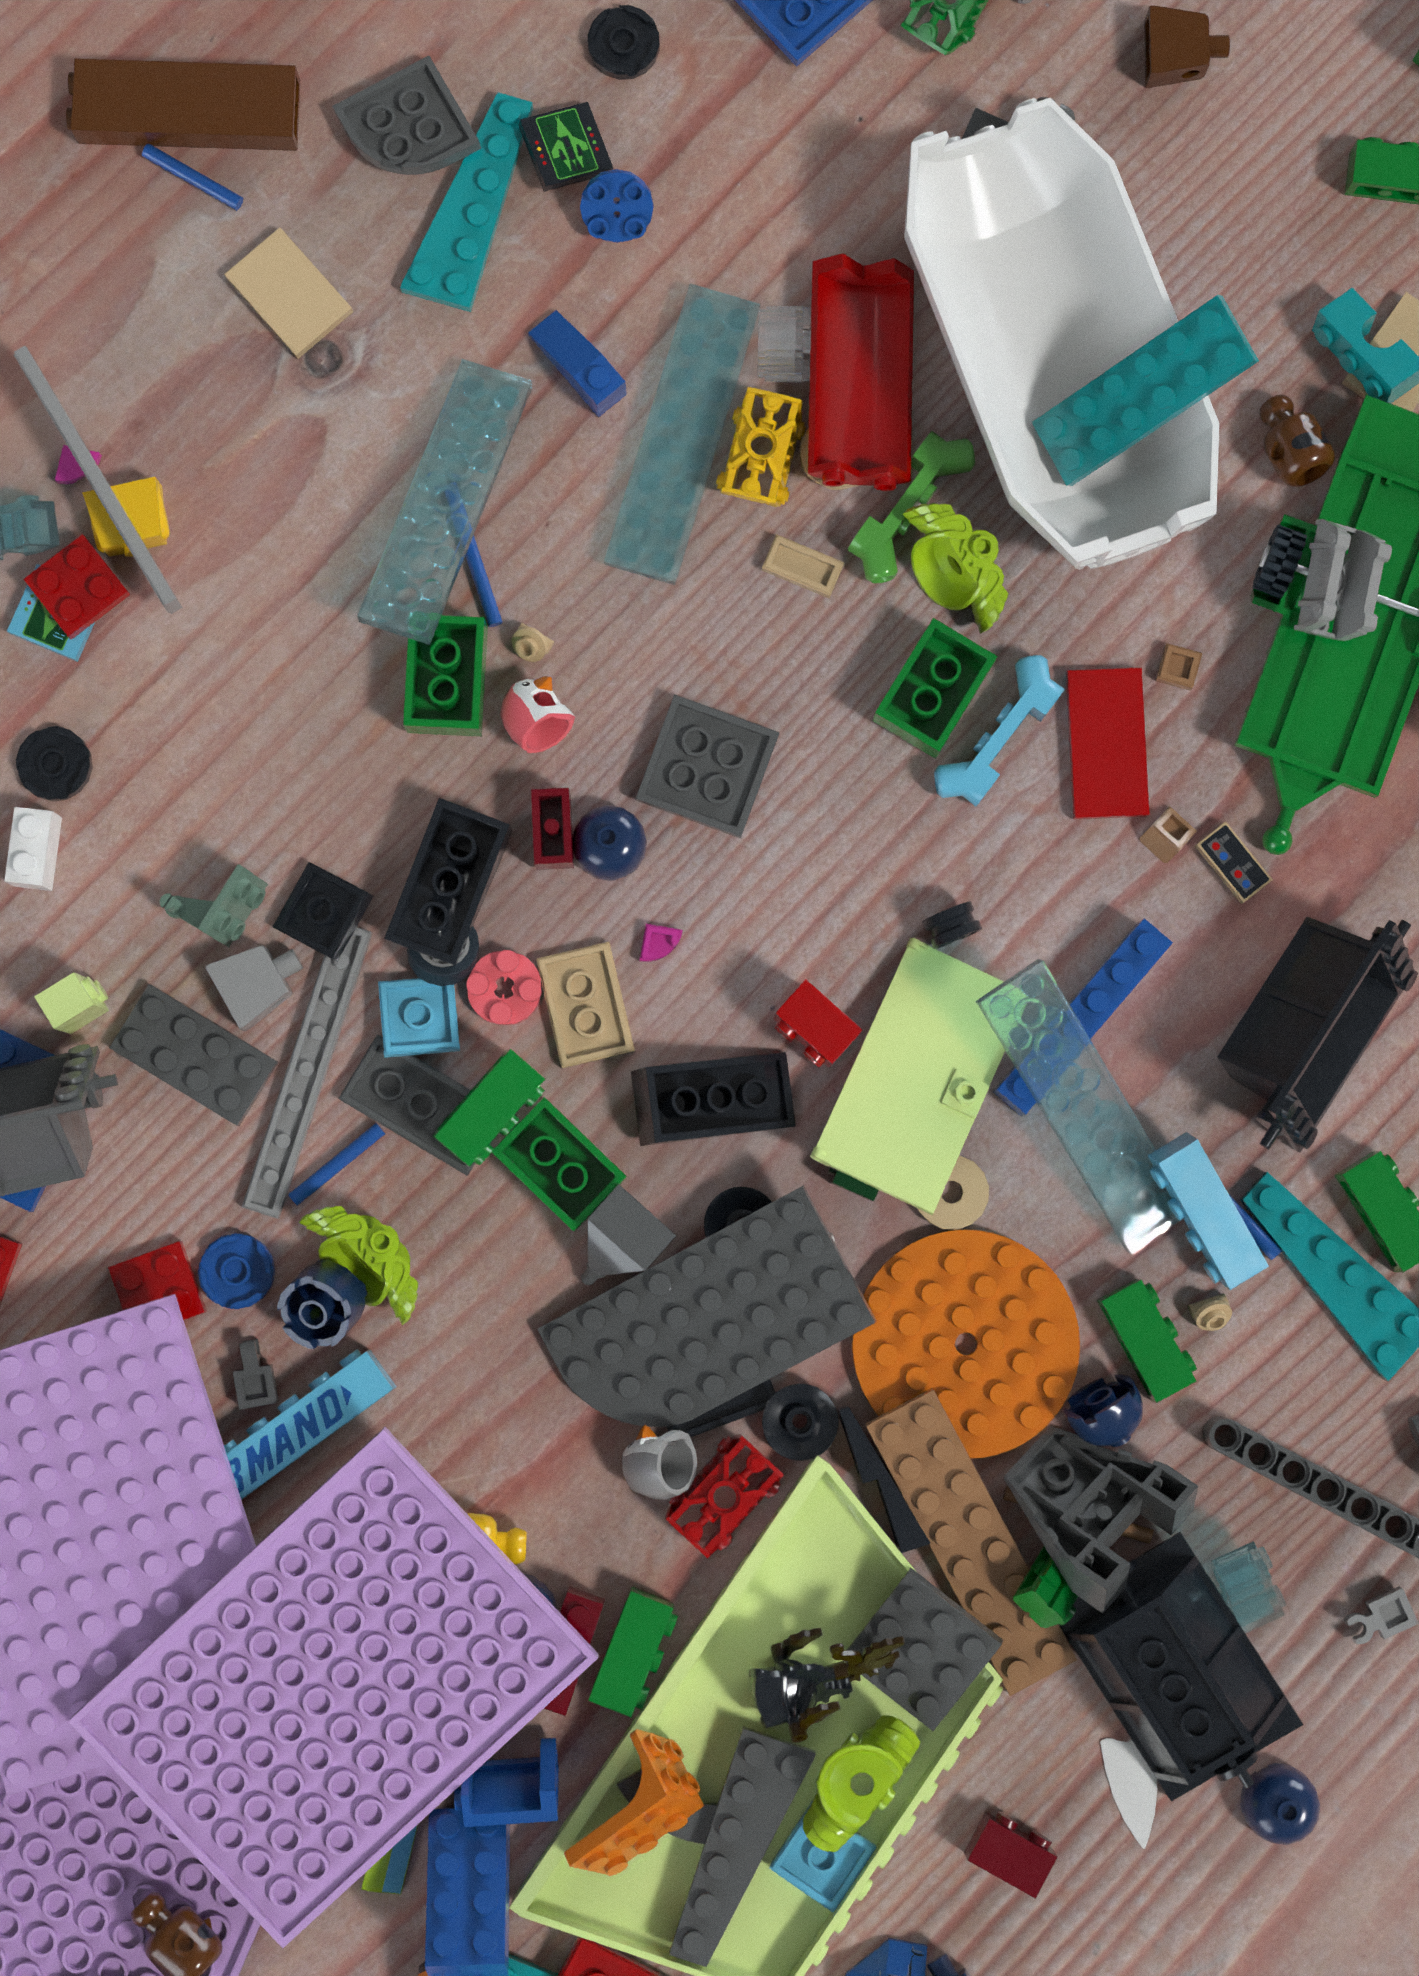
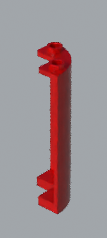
[808,253,914,491]

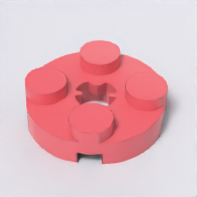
[466,950,542,1025]

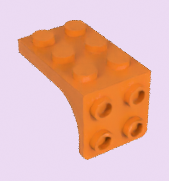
[564,1729,704,1876]

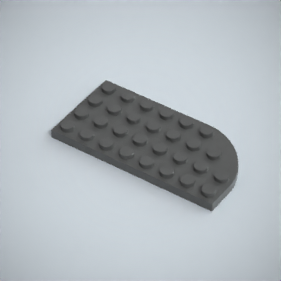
[537,1185,877,1427]

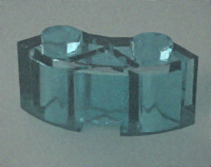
[0,495,60,560]
[1211,1541,1286,1633]

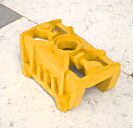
[716,387,806,507]

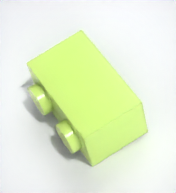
[34,972,109,1034]

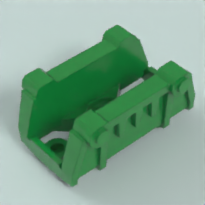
[900,0,988,56]

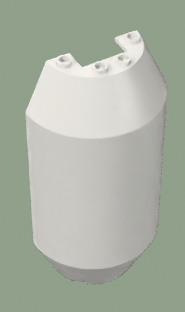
[904,98,1219,570]

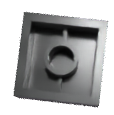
[581,1184,676,1285]

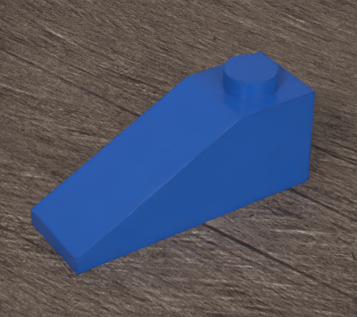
[528,310,627,418]

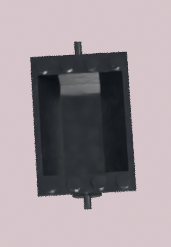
[1217,917,1418,1153]
[1059,1531,1303,1801]

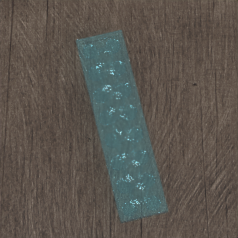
[604,283,760,585]
[357,359,532,645]
[976,959,1179,1254]

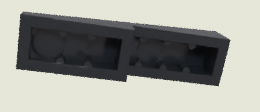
[837,1405,931,1553]

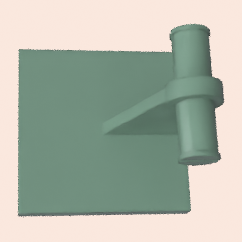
[160,864,268,948]

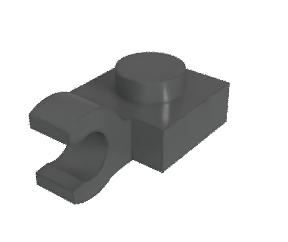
[233,1339,279,1410]

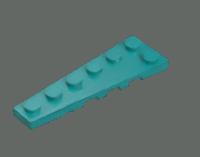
[400,92,533,312]
[1240,1172,1419,1381]

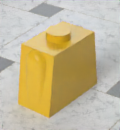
[82,477,170,557]

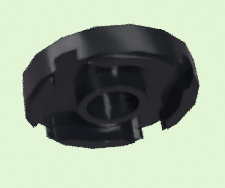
[588,5,660,80]
[16,726,93,802]

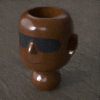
[1259,394,1335,487]
[131,1892,223,1976]

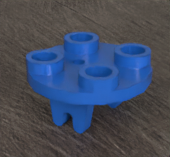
[580,169,654,243]

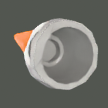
[622,1425,697,1500]

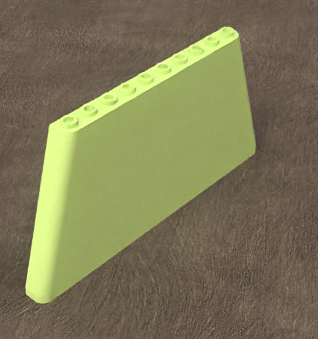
[509,1455,1003,1976]

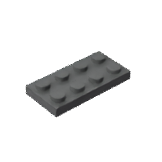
[109,984,279,1126]

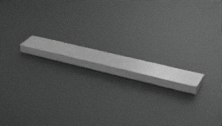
[14,346,183,614]
[242,927,373,1219]

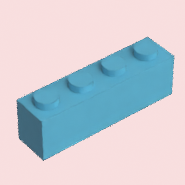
[1148,1132,1269,1290]

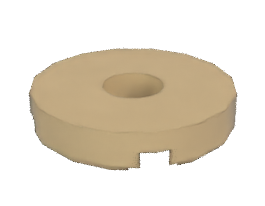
[917,1155,989,1230]

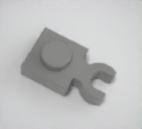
[1343,1586,1419,1644]

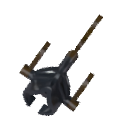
[749,1628,905,1743]

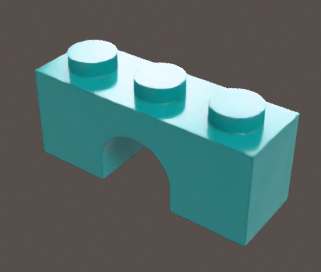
[1312,287,1419,403]

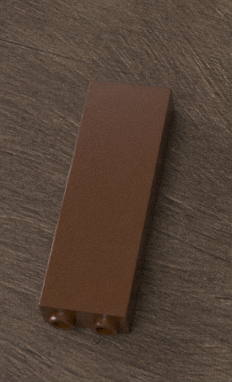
[66,58,301,151]

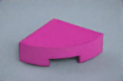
[55,445,102,484]
[639,924,683,962]

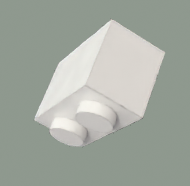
[4,807,62,891]

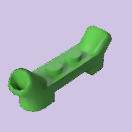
[847,431,975,583]

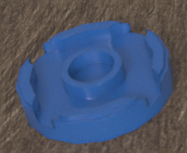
[198,1233,275,1309]

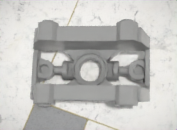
[1294,519,1392,641]

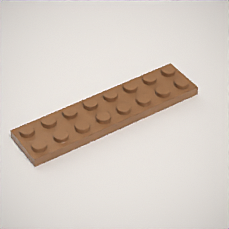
[865,1388,1077,1696]

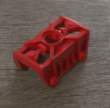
[665,1434,785,1559]

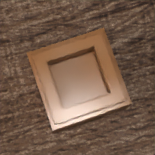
[1155,643,1202,691]

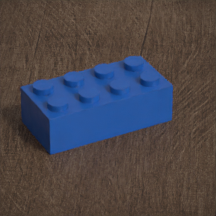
[425,1808,510,1976]

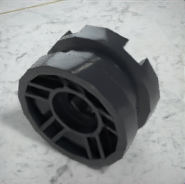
[922,901,982,949]

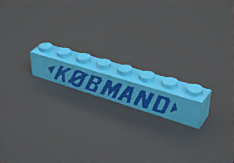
[224,1349,397,1500]

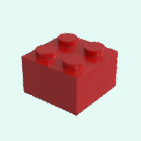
[773,979,863,1068]

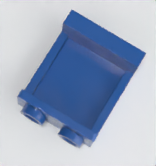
[454,1738,559,1827]

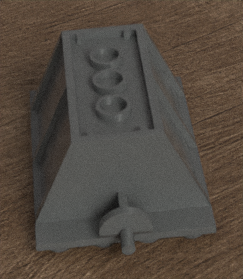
[0,1044,118,1196]

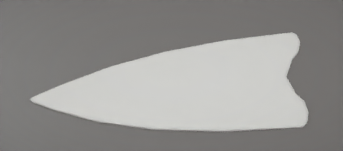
[1100,1738,1157,1849]

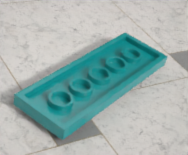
[1032,295,1259,486]

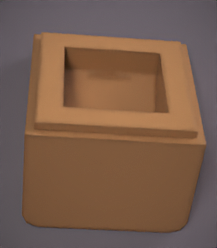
[1139,806,1197,863]

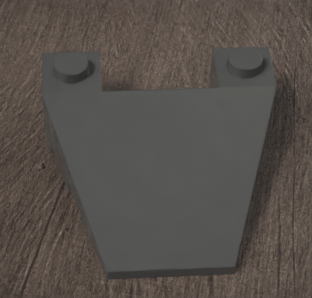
[1004,1426,1198,1613]

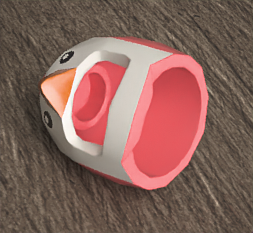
[500,676,575,753]

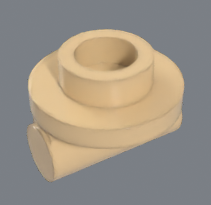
[512,623,554,662]
[1188,1293,1232,1331]

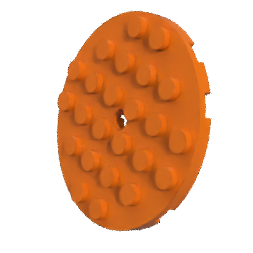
[852,1230,1080,1459]

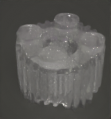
[757,306,811,382]

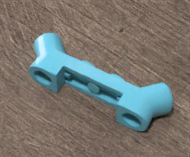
[934,655,1065,807]

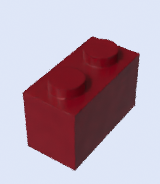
[531,788,574,870]
[964,1811,1058,1899]

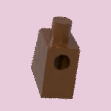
[1144,6,1230,88]

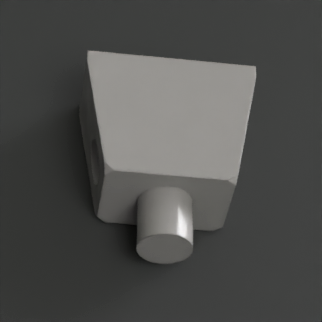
[205,945,303,1032]

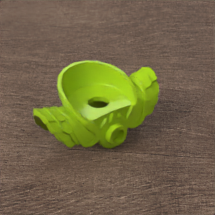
[902,503,1008,634]
[299,1206,418,1325]
[803,1715,920,1852]

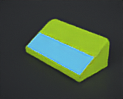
[361,1825,418,1895]

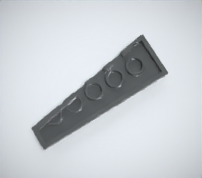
[669,1726,816,1967]

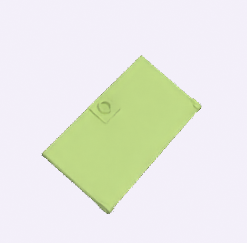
[810,938,1030,1215]

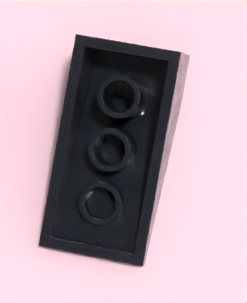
[384,798,512,966]
[631,1052,796,1146]

